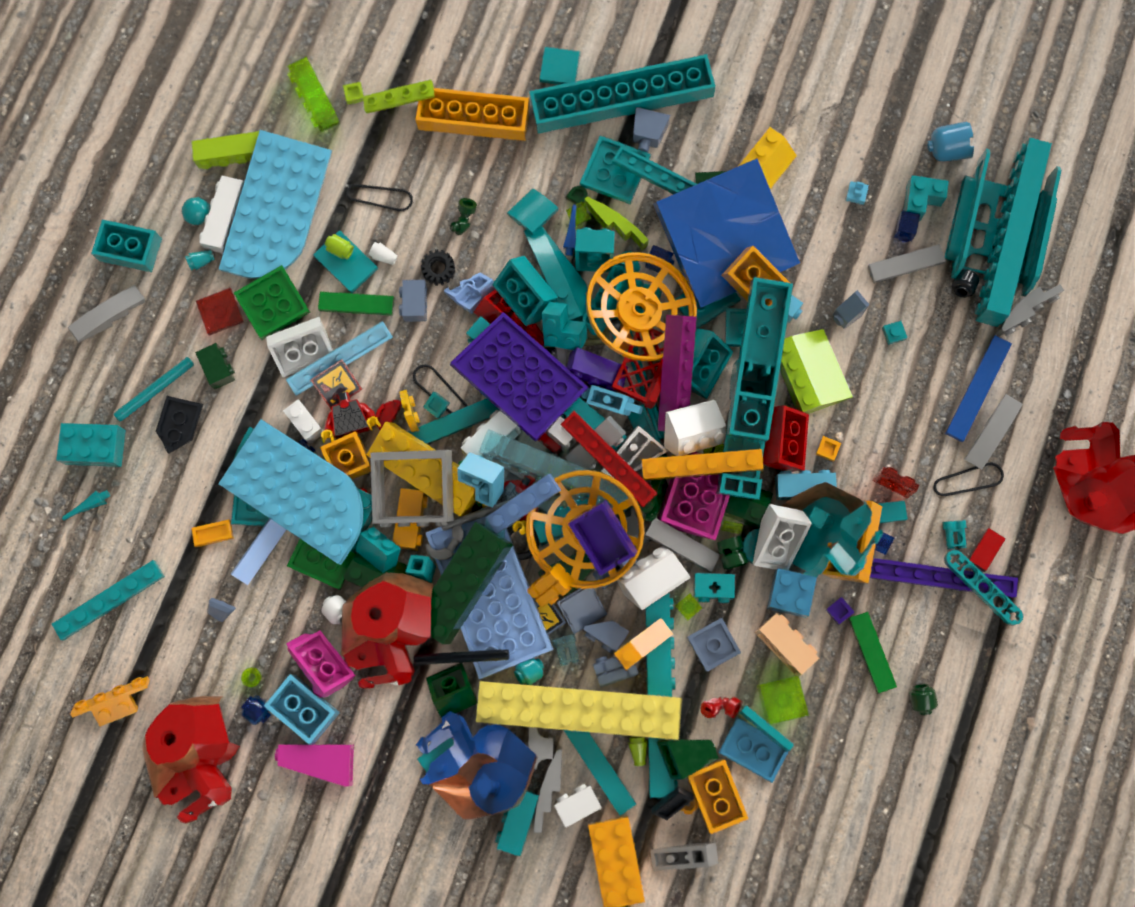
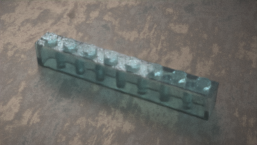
[479,429,628,512]

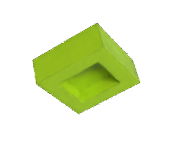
[343,82,364,105]

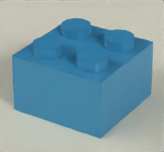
[767,568,817,618]

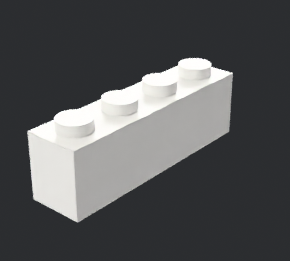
[199,175,244,254]

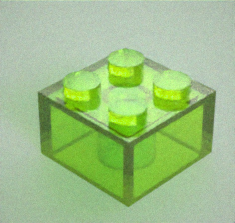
[757,675,809,725]

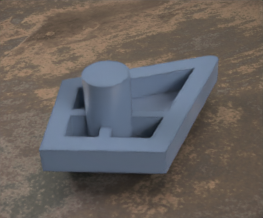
[207,598,236,622]

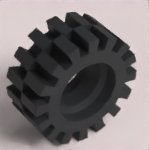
[421,249,456,286]

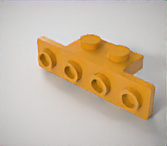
[70,676,150,727]

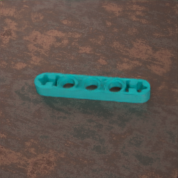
[944,550,1024,626]

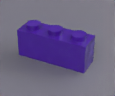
[566,348,628,392]

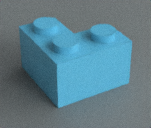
[457,452,504,508]

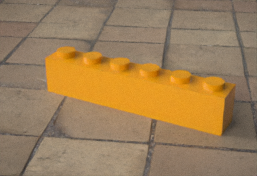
[642,449,763,480]

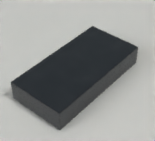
[651,787,694,820]

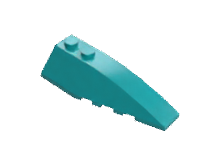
[523,227,593,322]

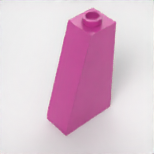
[275,745,354,786]

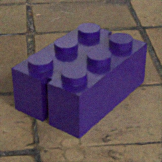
[568,500,637,576]

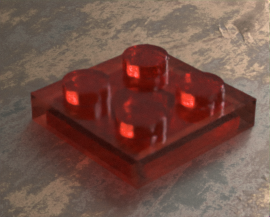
[872,467,920,499]

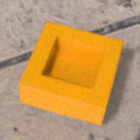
[815,436,841,462]

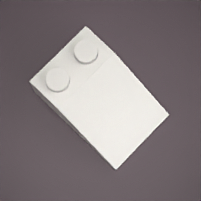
[753,504,812,570]

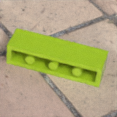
[192,130,264,169]

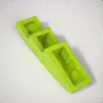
[584,197,649,251]

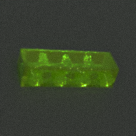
[287,56,340,133]

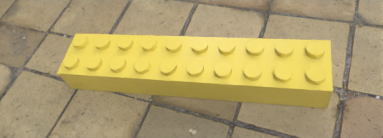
[476,681,682,740]

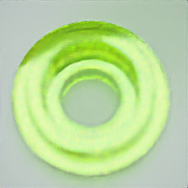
[241,667,262,687]

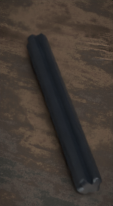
[414,649,510,665]

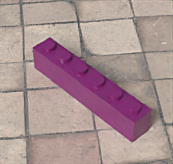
[658,315,697,431]

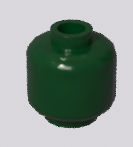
[909,684,938,715]

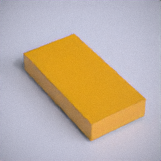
[191,519,234,547]

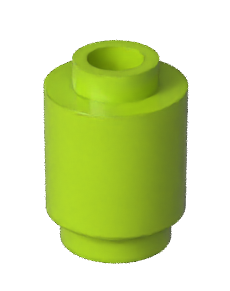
[325,234,354,259]

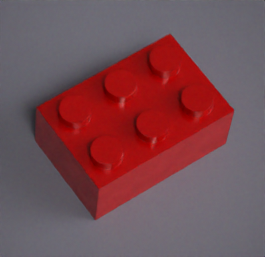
[763,405,809,472]

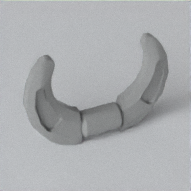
[426,525,464,560]

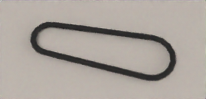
[346,184,413,211]
[413,364,468,413]
[933,462,1004,496]

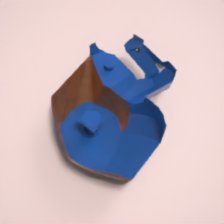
[416,711,537,819]

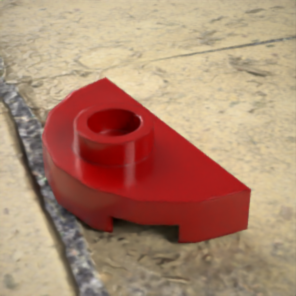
[376,399,402,430]

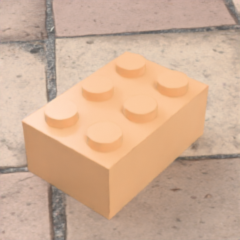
[754,613,819,676]

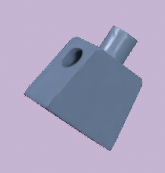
[633,107,670,153]

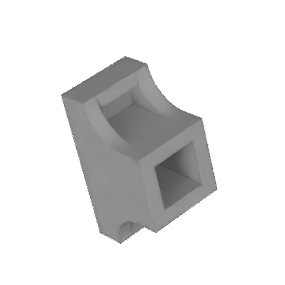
[525,728,554,769]

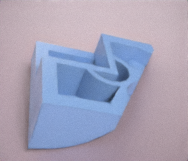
[444,273,495,314]

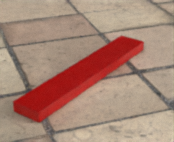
[560,411,658,507]

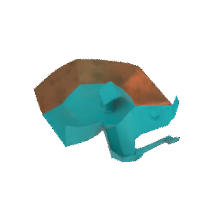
[781,482,883,577]

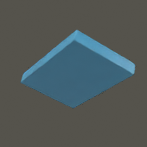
[718,717,789,783]

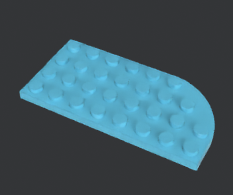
[219,130,332,279]
[219,419,363,565]

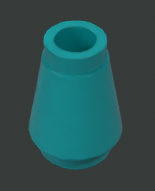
[185,249,215,270]

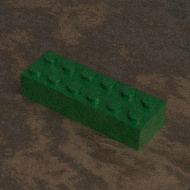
[430,522,513,645]

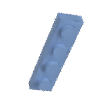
[486,474,561,534]

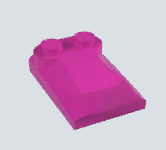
[286,631,355,698]

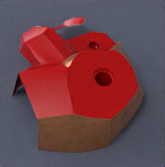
[341,573,434,688]
[143,696,240,824]

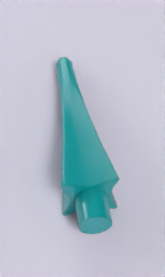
[62,490,110,520]

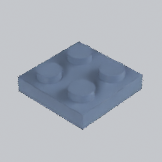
[687,618,741,672]

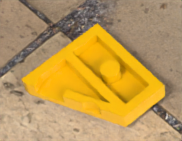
[399,390,420,432]

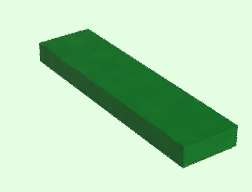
[318,292,395,316]
[848,611,897,694]

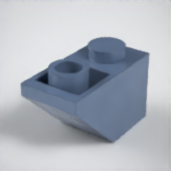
[583,621,629,653]

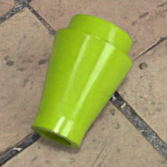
[628,736,648,766]

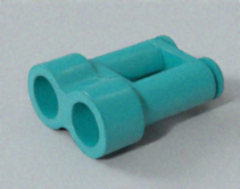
[942,520,967,549]

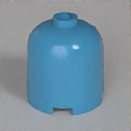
[927,122,974,162]

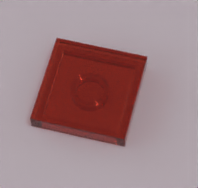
[196,287,244,336]

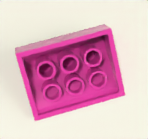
[657,452,730,541]

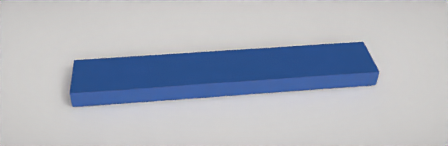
[945,335,1012,442]

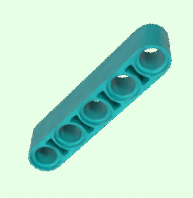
[582,251,641,335]

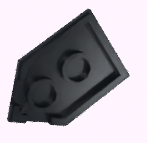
[156,396,203,454]

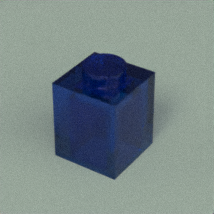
[894,210,920,242]
[645,245,675,273]

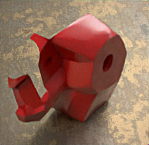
[1053,422,1135,534]

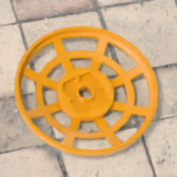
[586,252,697,361]
[526,470,645,589]

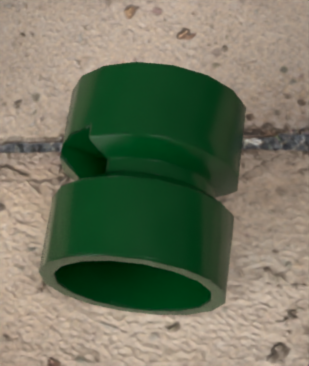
[716,536,748,570]

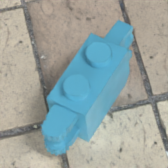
[581,385,643,416]

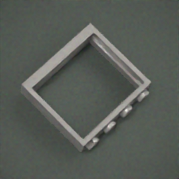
[371,450,454,527]

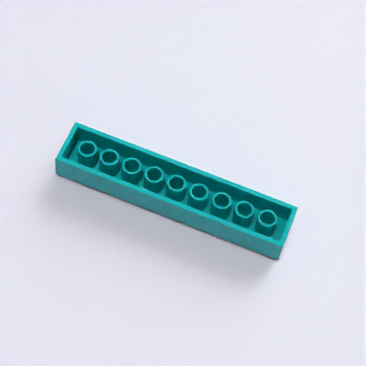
[529,54,716,134]
[975,138,1052,327]

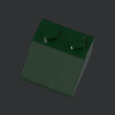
[426,663,478,719]

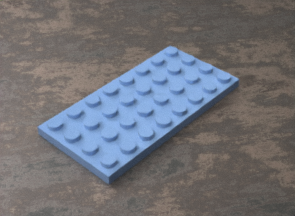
[426,503,553,679]

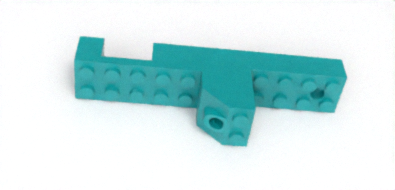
[716,277,793,500]

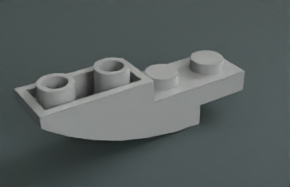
[996,284,1064,337]

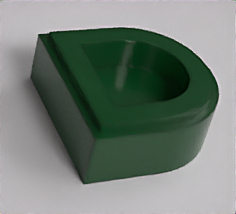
[566,186,588,208]

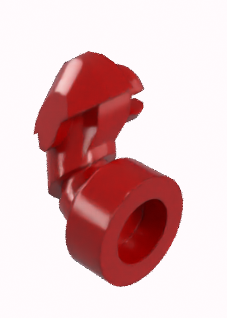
[700,697,742,718]

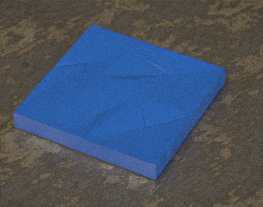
[653,159,800,309]

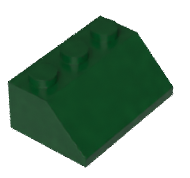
[343,553,408,588]

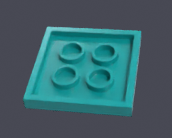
[580,136,651,205]

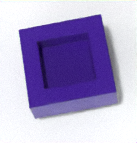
[825,597,854,625]

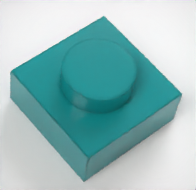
[882,321,908,345]
[423,392,450,418]

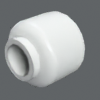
[321,595,346,624]

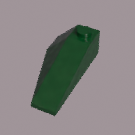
[724,489,773,529]

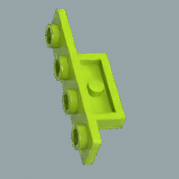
[363,79,435,114]

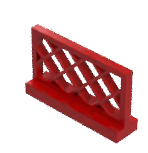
[611,328,664,409]

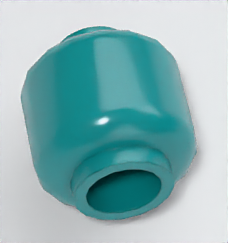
[514,658,544,685]

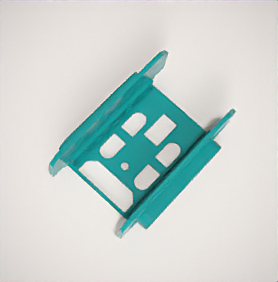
[944,149,1062,297]

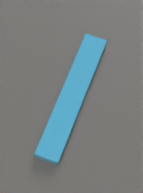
[286,321,393,396]

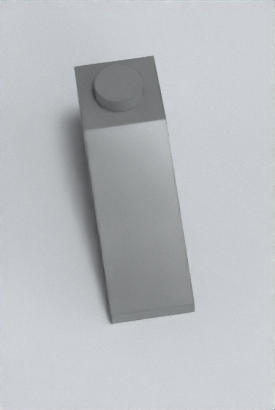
[650,842,719,871]

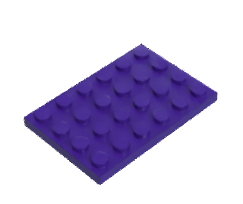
[450,312,588,442]

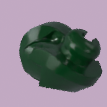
[450,198,477,235]

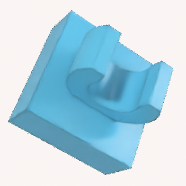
[846,181,869,205]

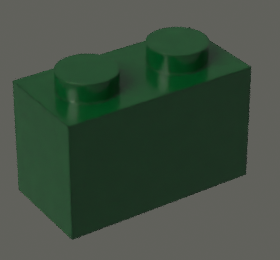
[195,343,235,390]

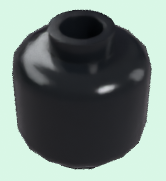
[951,270,980,298]

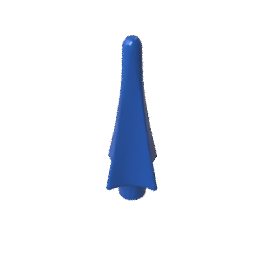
[563,205,576,256]

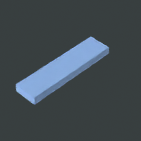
[231,518,287,585]

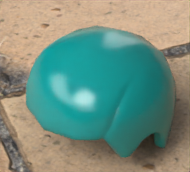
[181,197,211,225]

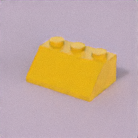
[739,127,797,189]

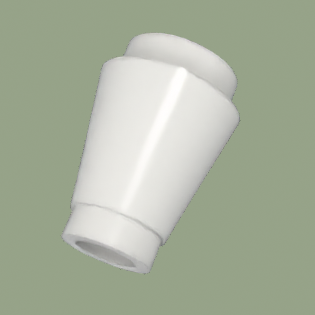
[369,242,398,265]

